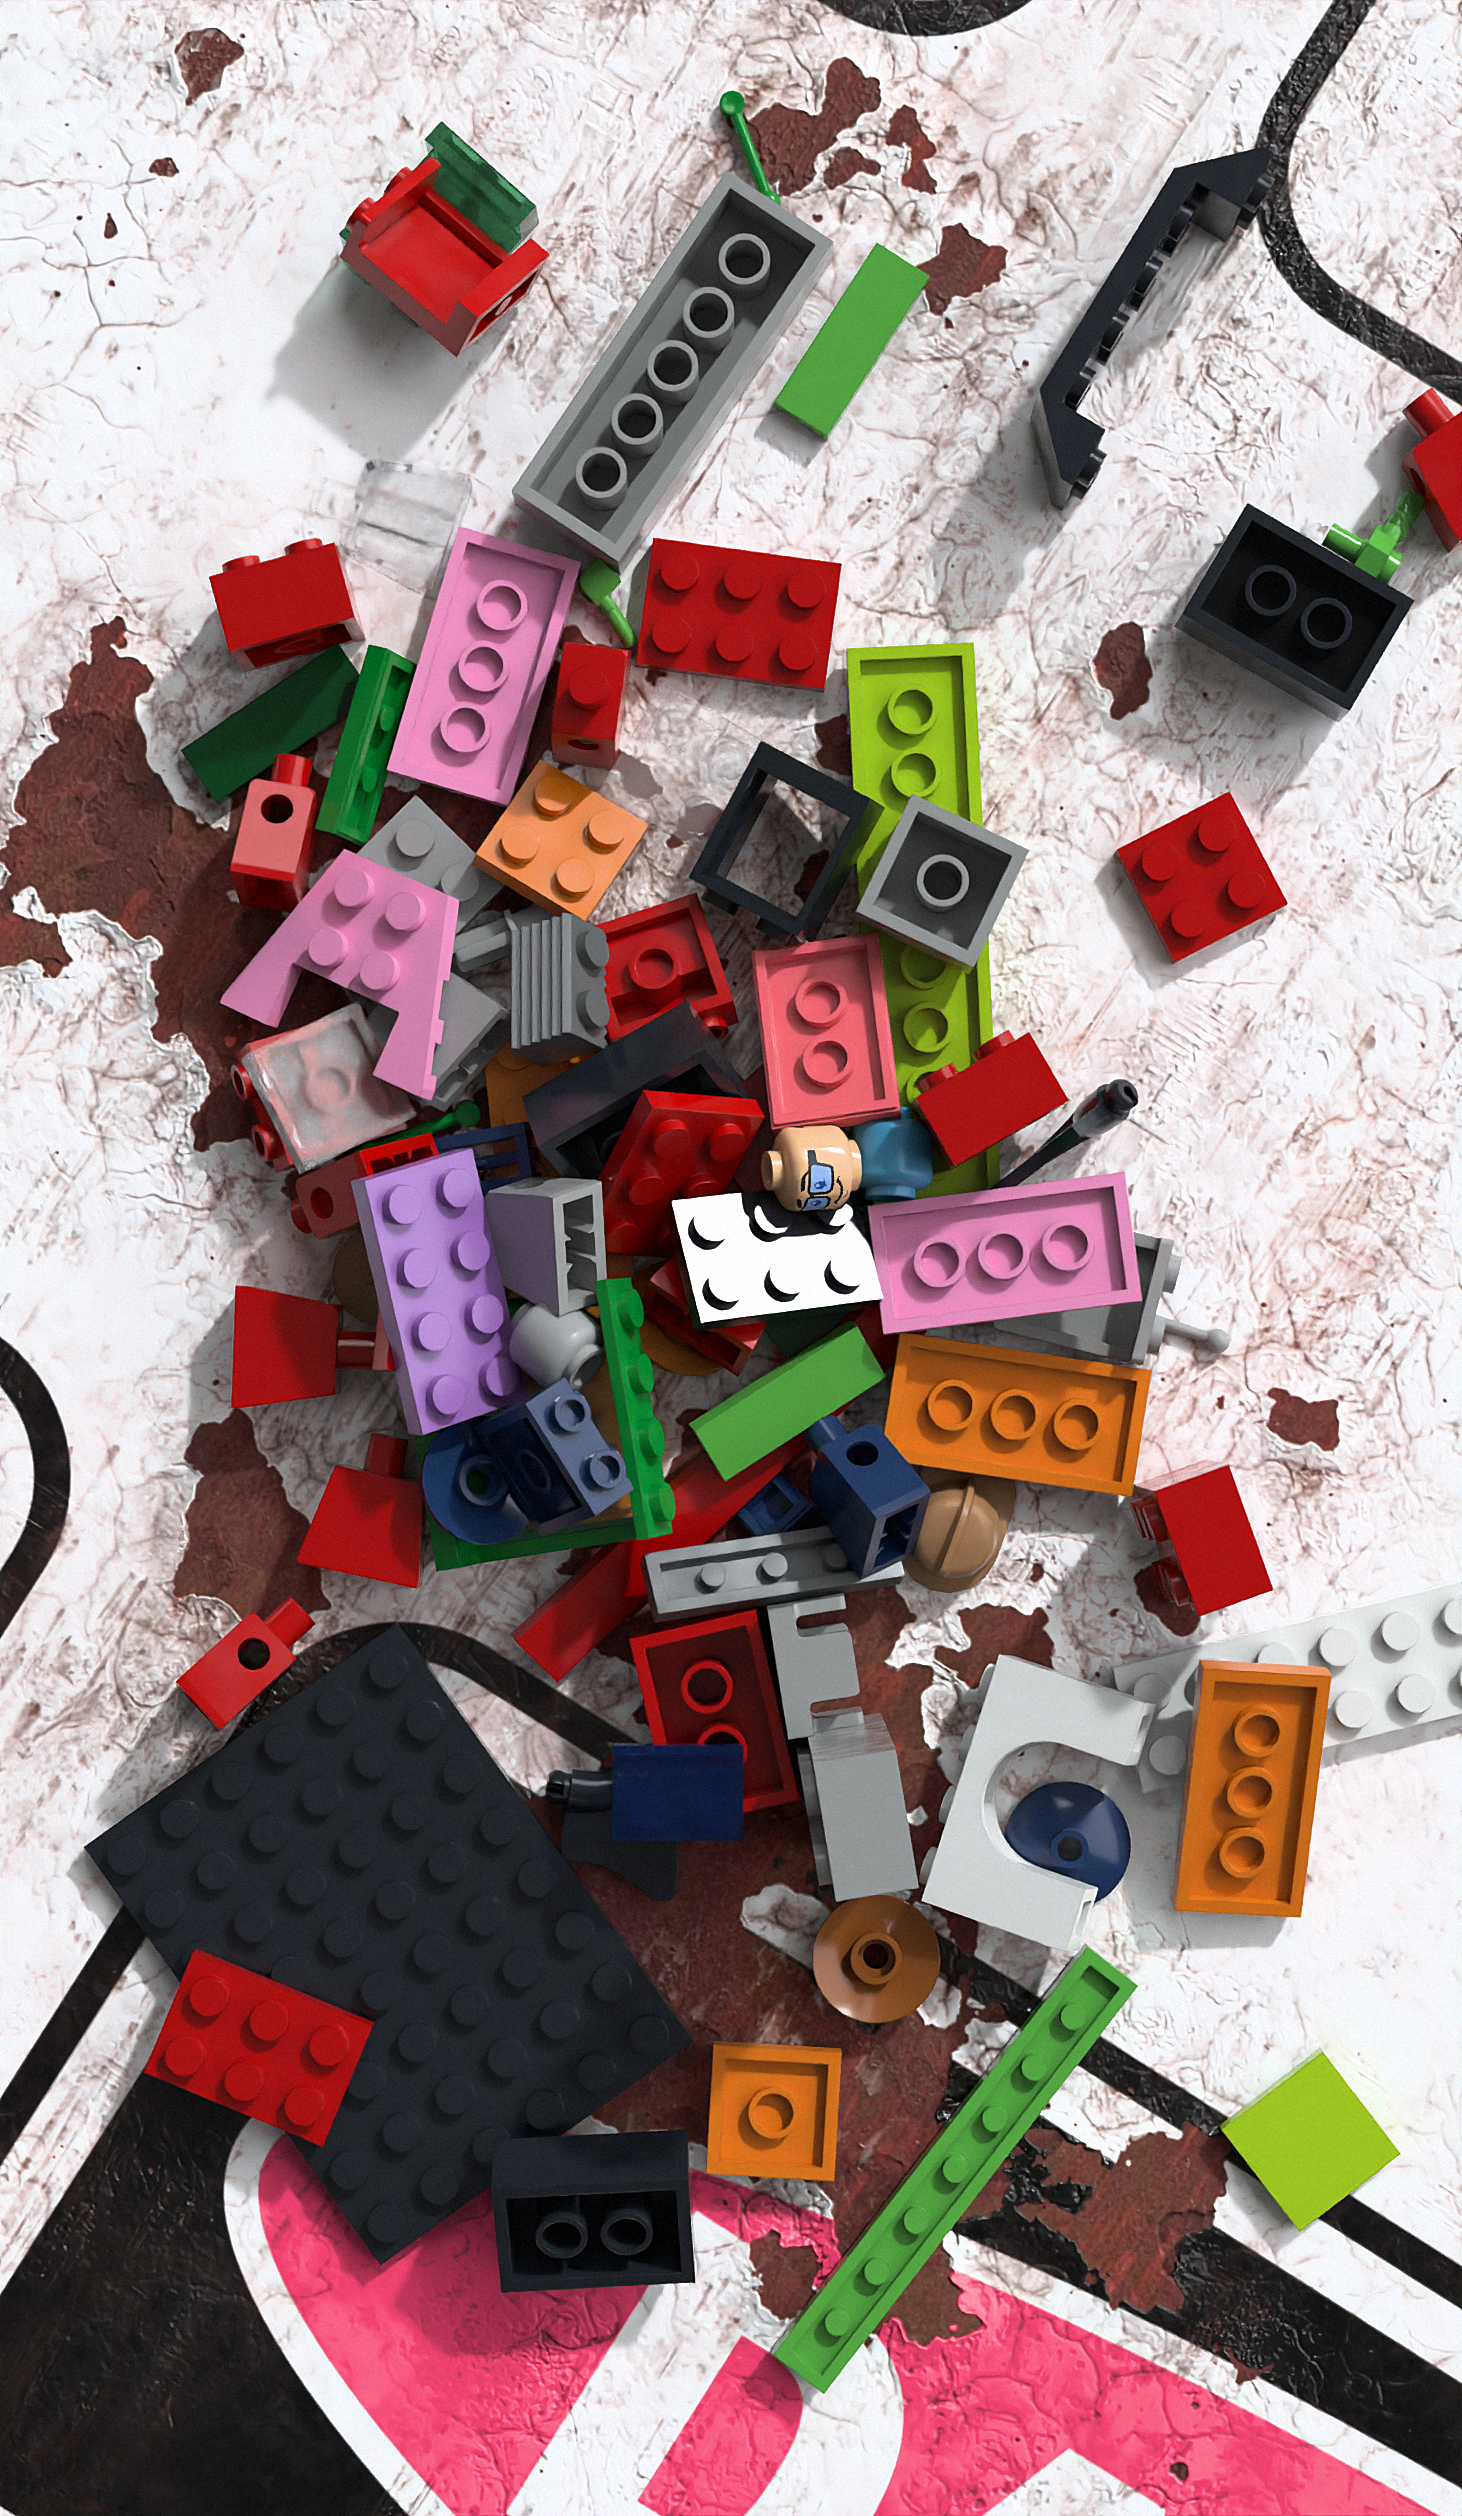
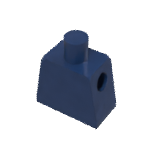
[804,1415,931,1579]

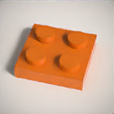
[472,759,649,922]
[706,2041,842,2181]

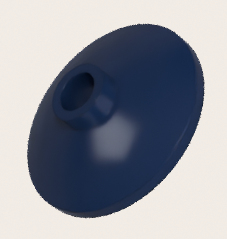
[420,1416,532,1545]
[1004,1781,1131,1903]

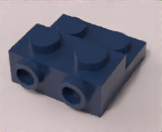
[473,1377,634,1537]

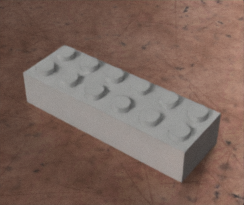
[511,170,834,576]
[796,1713,919,1902]

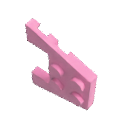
[220,849,459,1101]

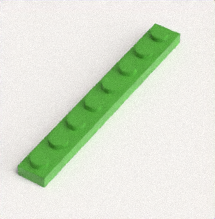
[773,1943,1138,2394]

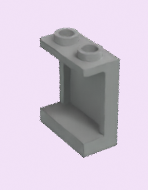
[992,1232,1182,1366]

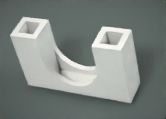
[919,1654,1156,1952]

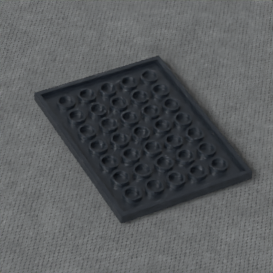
[84,1622,694,2265]

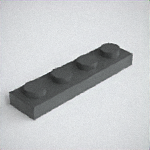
[640,1526,905,1623]

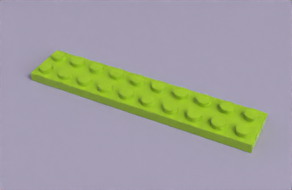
[846,642,1000,1205]

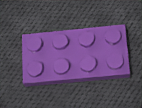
[351,1148,528,1435]

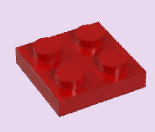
[1114,791,1288,964]

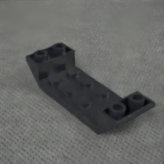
[1030,147,1275,511]

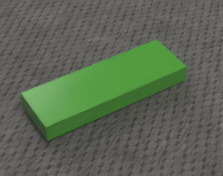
[774,242,930,440]
[689,1320,886,1481]

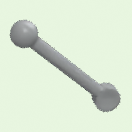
[1156,1315,1230,1354]

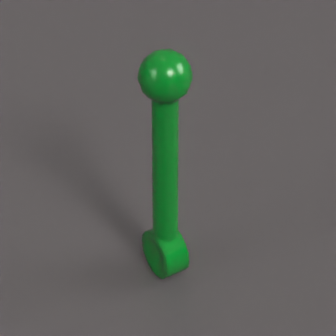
[719,90,781,206]
[354,1100,480,1153]

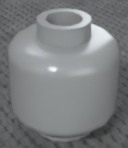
[509,1301,606,1390]

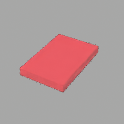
[751,932,902,1137]

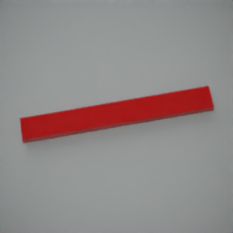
[511,1303,927,1683]

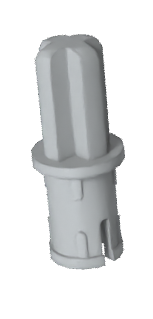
[453,904,557,972]

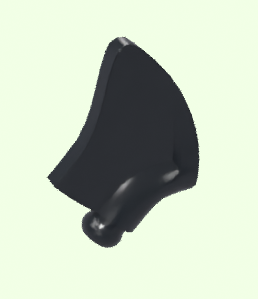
[989,1079,1138,1190]
[545,1753,679,1902]

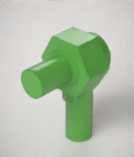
[1321,491,1425,584]

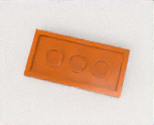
[882,1333,1152,1497]
[1171,1660,1332,1918]

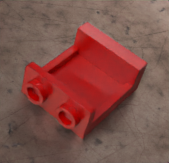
[339,156,550,358]

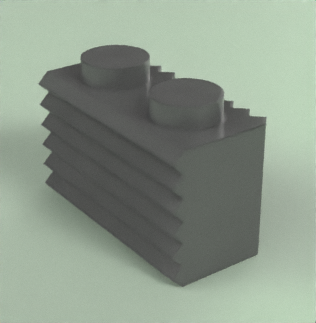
[511,913,610,1067]

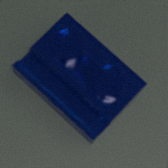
[612,1743,743,1841]

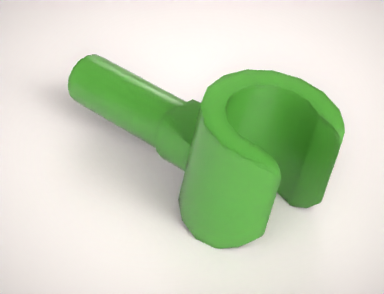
[578,559,639,649]

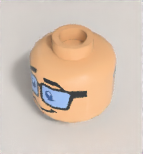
[761,1125,862,1211]

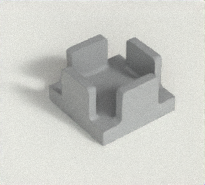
[767,1593,865,1740]

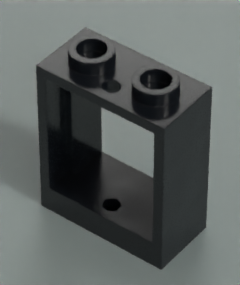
[688,741,885,946]

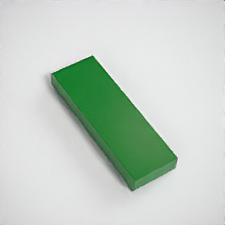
[315,645,417,847]

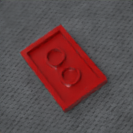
[636,537,842,693]
[597,1090,765,1258]
[144,1949,374,2147]

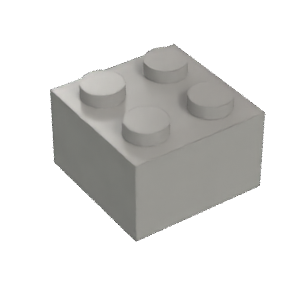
[854,794,1030,974]

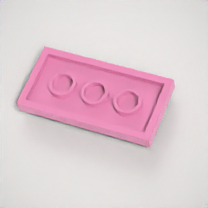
[387,526,582,808]
[867,1172,1143,1335]

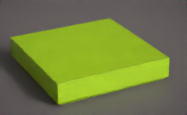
[1219,2048,1401,2232]

